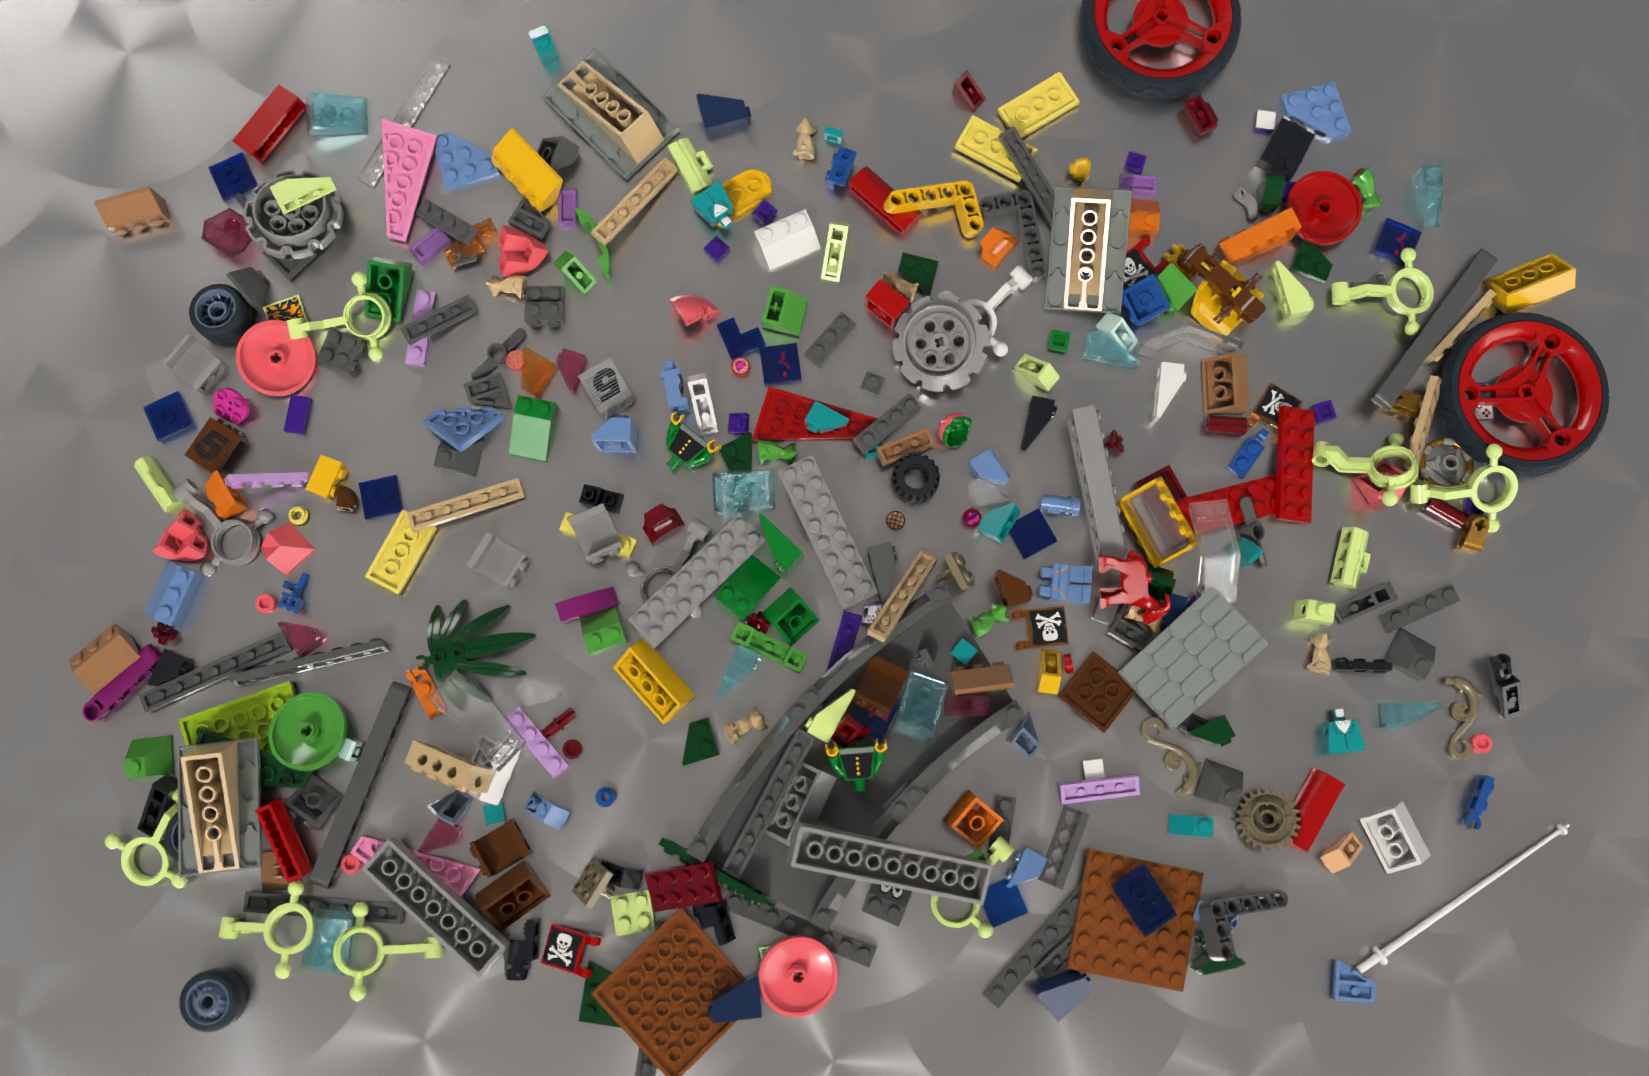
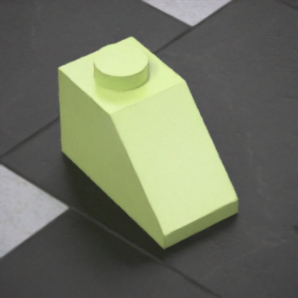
[1014,354,1060,391]

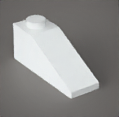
[1153,362,1187,421]
[687,373,719,436]

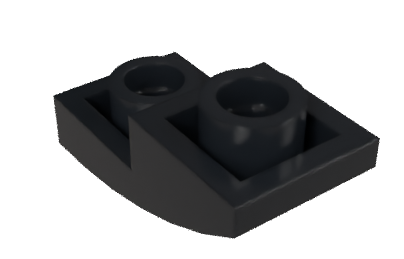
[579,484,624,513]

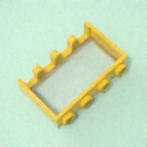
[1117,477,1200,568]

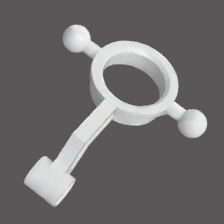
[940,265,1033,357]

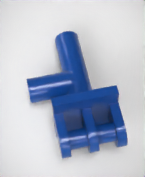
[278,572,310,614]

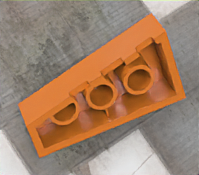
[1215,207,1302,265]

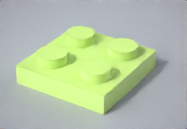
[611,890,656,936]

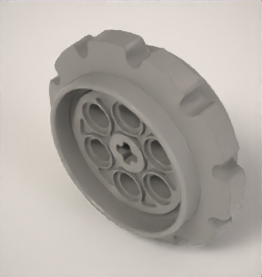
[244,170,343,259]
[893,294,990,392]

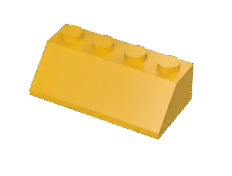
[491,128,563,212]
[1484,253,1576,314]
[613,639,695,725]

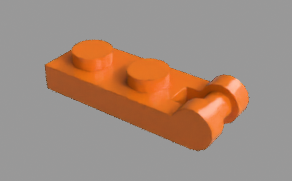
[405,663,448,720]

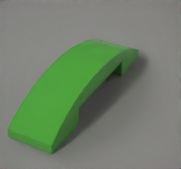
[575,207,612,280]
[730,621,808,672]

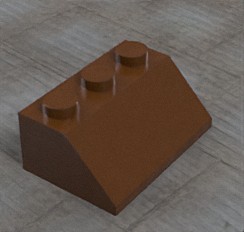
[475,860,551,931]

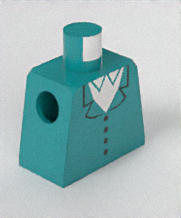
[690,180,734,229]
[1323,709,1366,754]

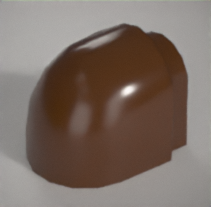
[336,485,357,512]

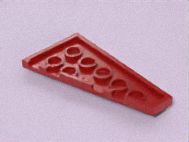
[752,386,877,441]

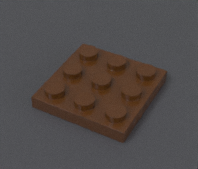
[1057,651,1136,734]

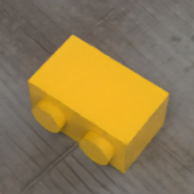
[306,455,347,501]

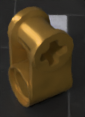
[1390,390,1423,417]
[1459,514,1490,553]

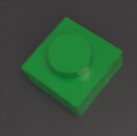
[1048,330,1070,353]

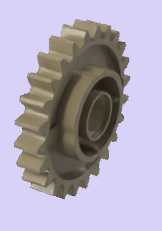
[1235,787,1301,852]

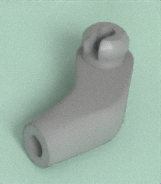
[1234,187,1258,221]
[1350,271,1386,288]

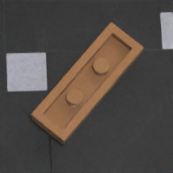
[875,428,936,467]

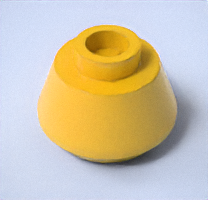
[1069,156,1091,182]

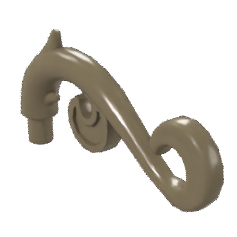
[1443,676,1483,761]
[1141,716,1202,799]

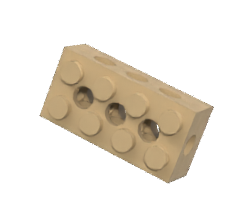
[404,740,496,795]

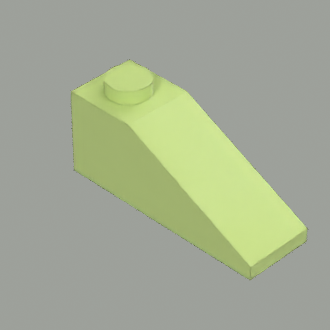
[269,177,337,214]
[821,220,850,282]
[1271,261,1314,320]
[804,688,856,743]

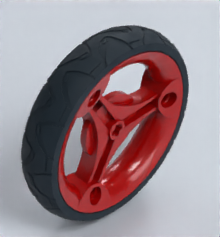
[1080,0,1241,99]
[1438,312,1609,476]

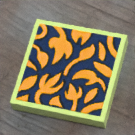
[263,294,309,332]

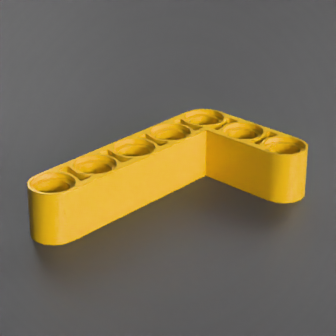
[883,181,984,238]

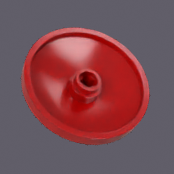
[1285,171,1362,245]

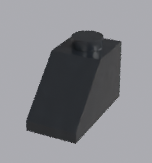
[147,648,193,686]
[601,860,643,890]

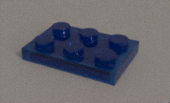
[1110,863,1177,938]

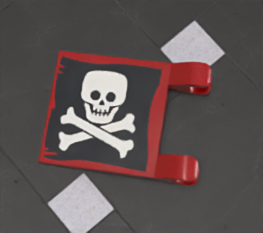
[1123,236,1169,290]
[541,924,601,978]

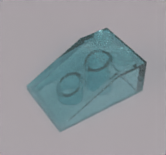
[306,92,368,137]
[712,469,775,514]
[891,671,948,744]
[300,908,355,976]

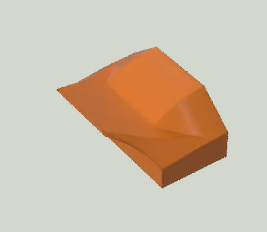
[980,227,1019,270]

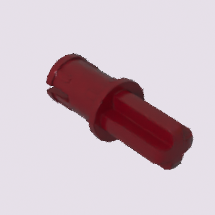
[540,708,577,740]

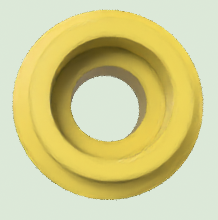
[288,506,308,525]

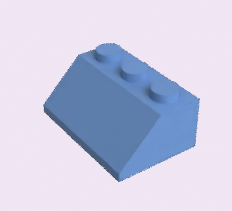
[591,415,638,452]
[144,560,204,628]

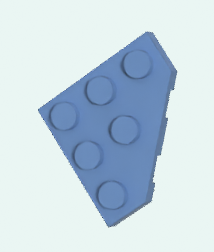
[1280,81,1352,139]
[434,132,500,190]
[423,406,504,452]

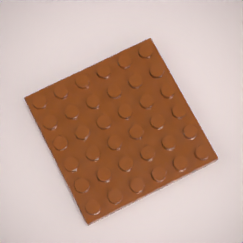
[1066,848,1204,992]
[591,908,761,1076]

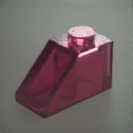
[556,348,588,394]
[277,621,324,656]
[944,695,990,717]
[418,818,463,853]

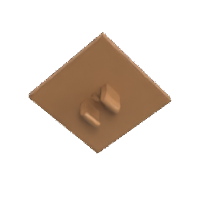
[261,852,302,892]

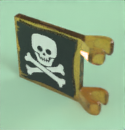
[1247,383,1303,444]
[1012,606,1069,650]

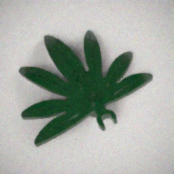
[416,599,536,711]

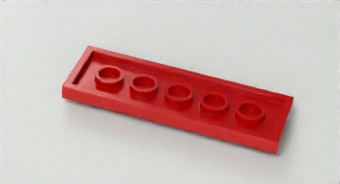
[1275,406,1315,524]
[1171,474,1277,540]

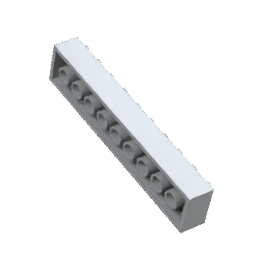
[786,821,993,905]

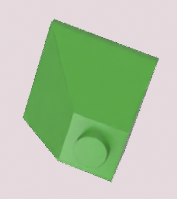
[125,735,175,779]

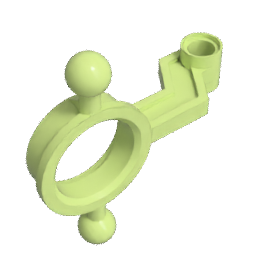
[1331,248,1434,336]
[286,271,392,361]
[1312,432,1419,506]
[1410,444,1518,533]
[105,788,188,888]
[931,836,1015,938]
[218,880,316,979]
[333,902,443,1001]

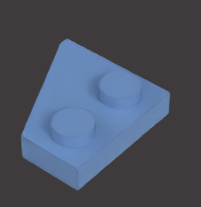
[1332,960,1376,1004]

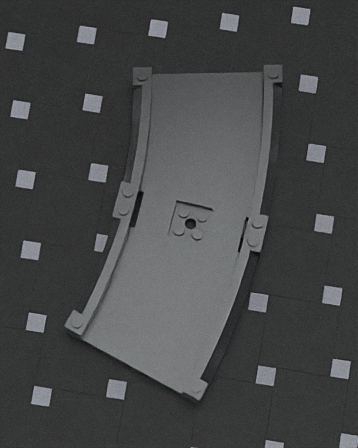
[686,582,1026,931]

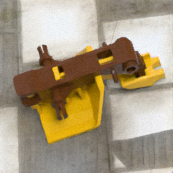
[1162,244,1266,342]

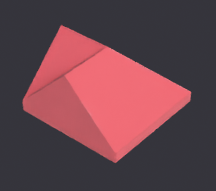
[1354,459,1406,504]
[261,522,315,576]

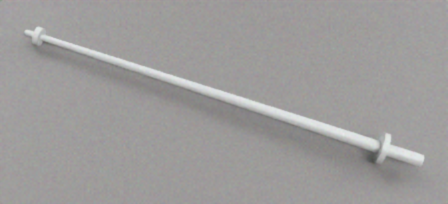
[1356,823,1570,974]

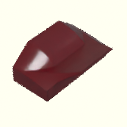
[1183,94,1219,136]
[643,503,685,545]
[831,713,871,748]

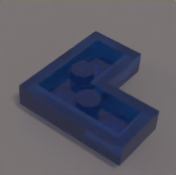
[716,317,766,360]

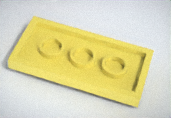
[997,72,1080,138]
[954,115,1038,183]
[365,510,437,595]

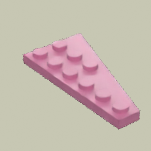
[382,119,437,243]
[350,836,480,898]

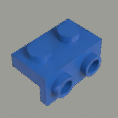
[825,146,857,190]

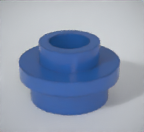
[595,787,615,807]

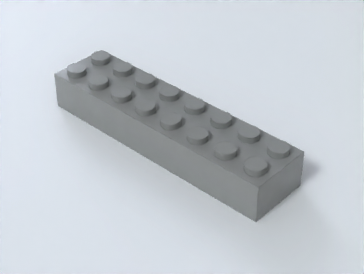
[1066,405,1128,565]
[777,455,878,612]
[625,512,766,649]
[361,837,512,978]

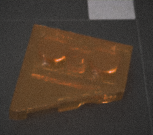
[521,346,556,398]

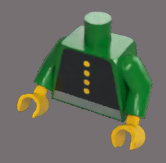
[666,410,721,471]
[825,739,887,792]

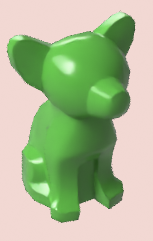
[1351,166,1383,209]
[757,440,797,464]
[969,603,1009,638]

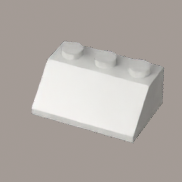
[754,209,821,271]
[466,734,521,806]
[1360,801,1431,874]

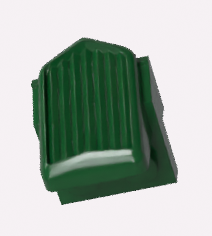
[1147,563,1176,604]
[1190,930,1246,975]

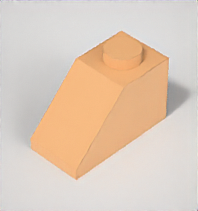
[1320,831,1364,874]

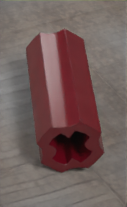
[1206,415,1248,435]
[1424,497,1468,529]

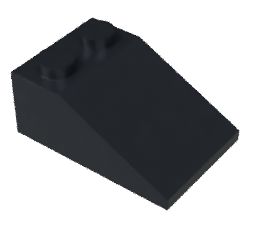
[1255,118,1315,182]

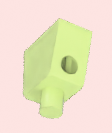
[1292,599,1336,627]

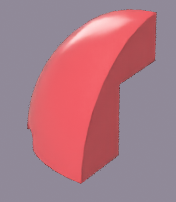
[498,225,548,277]
[669,294,720,326]
[152,507,207,561]

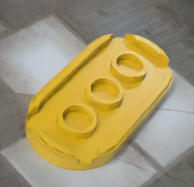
[718,169,772,224]

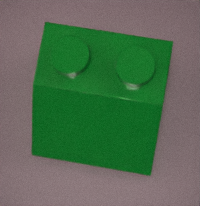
[762,587,820,646]

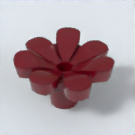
[1104,429,1125,453]
[745,611,770,633]
[151,622,178,644]

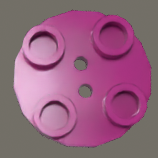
[213,387,250,424]

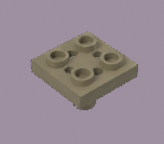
[936,552,975,590]
[572,858,615,909]

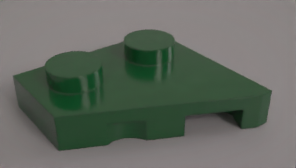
[1289,238,1333,284]
[898,252,939,296]
[719,432,752,482]
[682,717,719,766]

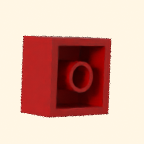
[864,279,909,330]

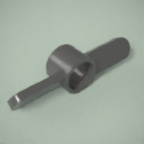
[471,328,526,380]
[1239,497,1267,567]

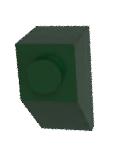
[1257,175,1286,213]
[1185,715,1236,747]

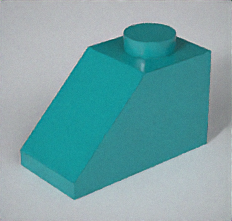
[528,25,559,65]
[804,401,849,433]
[978,503,1021,544]
[1225,537,1265,569]
[1168,814,1214,838]

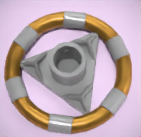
[1419,437,1474,487]

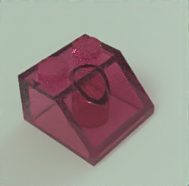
[202,208,252,258]

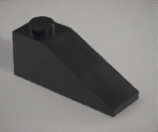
[1019,395,1057,455]
[137,773,178,836]

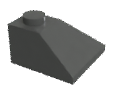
[537,136,579,171]
[226,267,269,314]
[433,439,484,477]
[1384,628,1436,681]
[1193,759,1244,810]

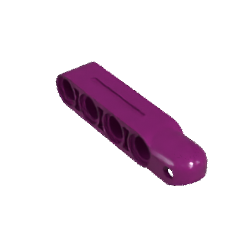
[83,644,161,722]

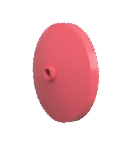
[236,320,316,396]
[758,935,838,1017]

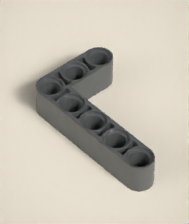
[979,190,1047,283]
[1198,889,1288,962]

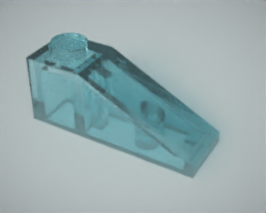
[1414,165,1443,228]
[1081,331,1141,370]
[715,644,761,700]
[1378,703,1444,731]

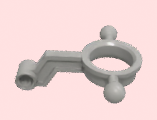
[172,478,273,576]
[625,518,712,618]

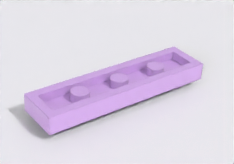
[405,290,437,366]
[224,472,309,489]
[504,706,570,778]
[1059,774,1140,804]

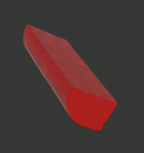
[232,84,307,163]
[848,166,923,236]
[1286,767,1345,853]
[255,797,313,882]

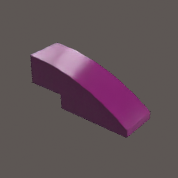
[555,587,619,623]

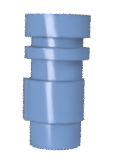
[1040,494,1081,516]

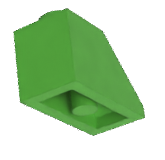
[553,250,597,295]

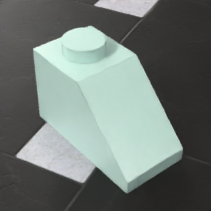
[1096,313,1138,355]
[337,736,366,761]

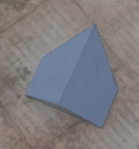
[1006,712,1041,760]
[426,790,474,826]

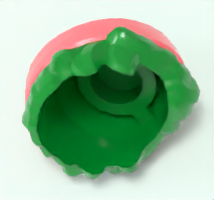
[938,412,972,448]

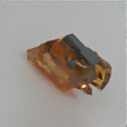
[443,218,497,267]

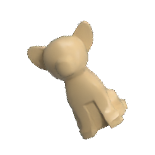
[793,117,818,160]
[882,271,919,306]
[485,275,527,298]
[1124,605,1167,634]
[1307,632,1332,675]
[724,706,768,744]

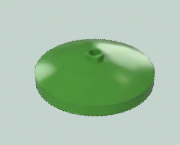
[269,692,347,771]

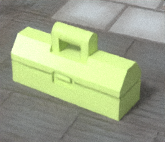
[668,138,713,197]
[134,455,187,514]
[1330,527,1371,589]

